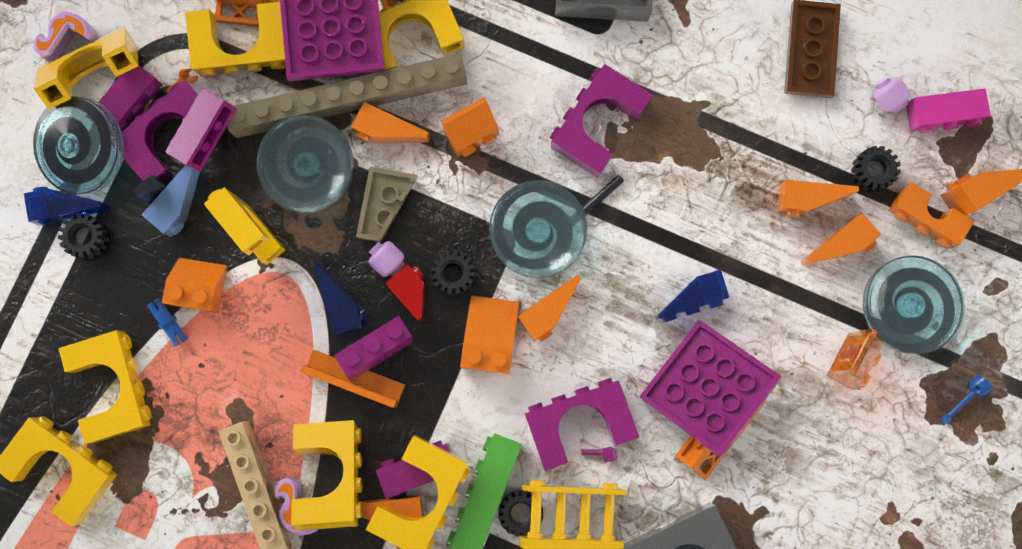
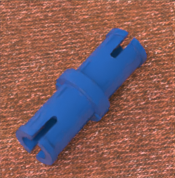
[147,298,188,347]

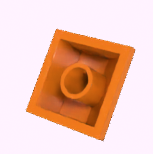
[441,97,499,157]
[162,258,228,314]

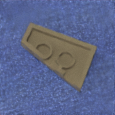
[356,167,418,243]

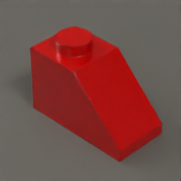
[385,264,426,322]

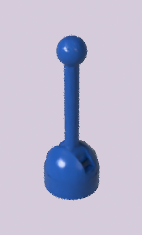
[941,374,993,424]

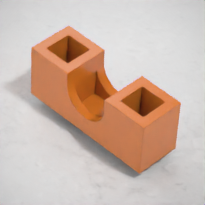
[888,182,974,249]

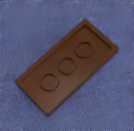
[784,0,841,98]

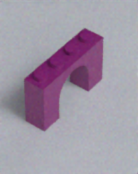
[550,64,653,178]
[111,80,228,182]
[524,378,639,471]

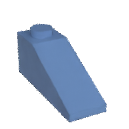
[142,165,200,237]

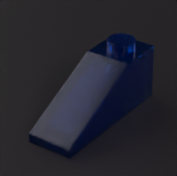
[24,187,110,226]
[314,263,367,337]

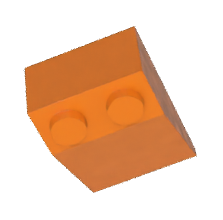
[940,169,1022,215]
[460,295,519,374]

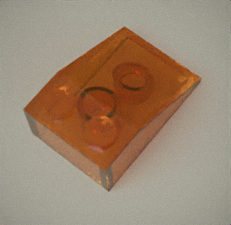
[826,329,883,390]

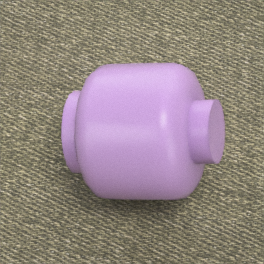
[873,76,911,113]
[368,241,405,277]

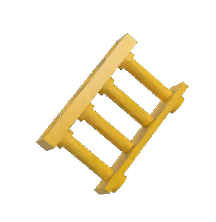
[519,480,626,549]

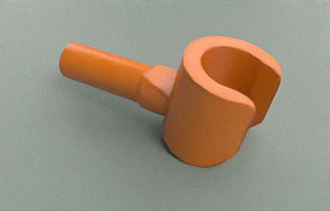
[166,68,199,93]

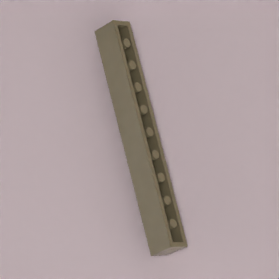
[228,53,468,138]

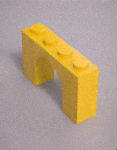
[374,0,465,73]
[185,2,286,77]
[34,27,138,110]
[204,187,285,265]
[58,330,152,444]
[0,416,118,527]
[291,420,362,530]
[366,435,471,549]

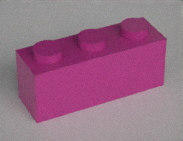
[906,88,991,134]

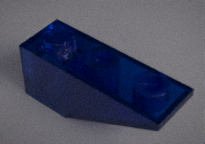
[655,270,730,323]

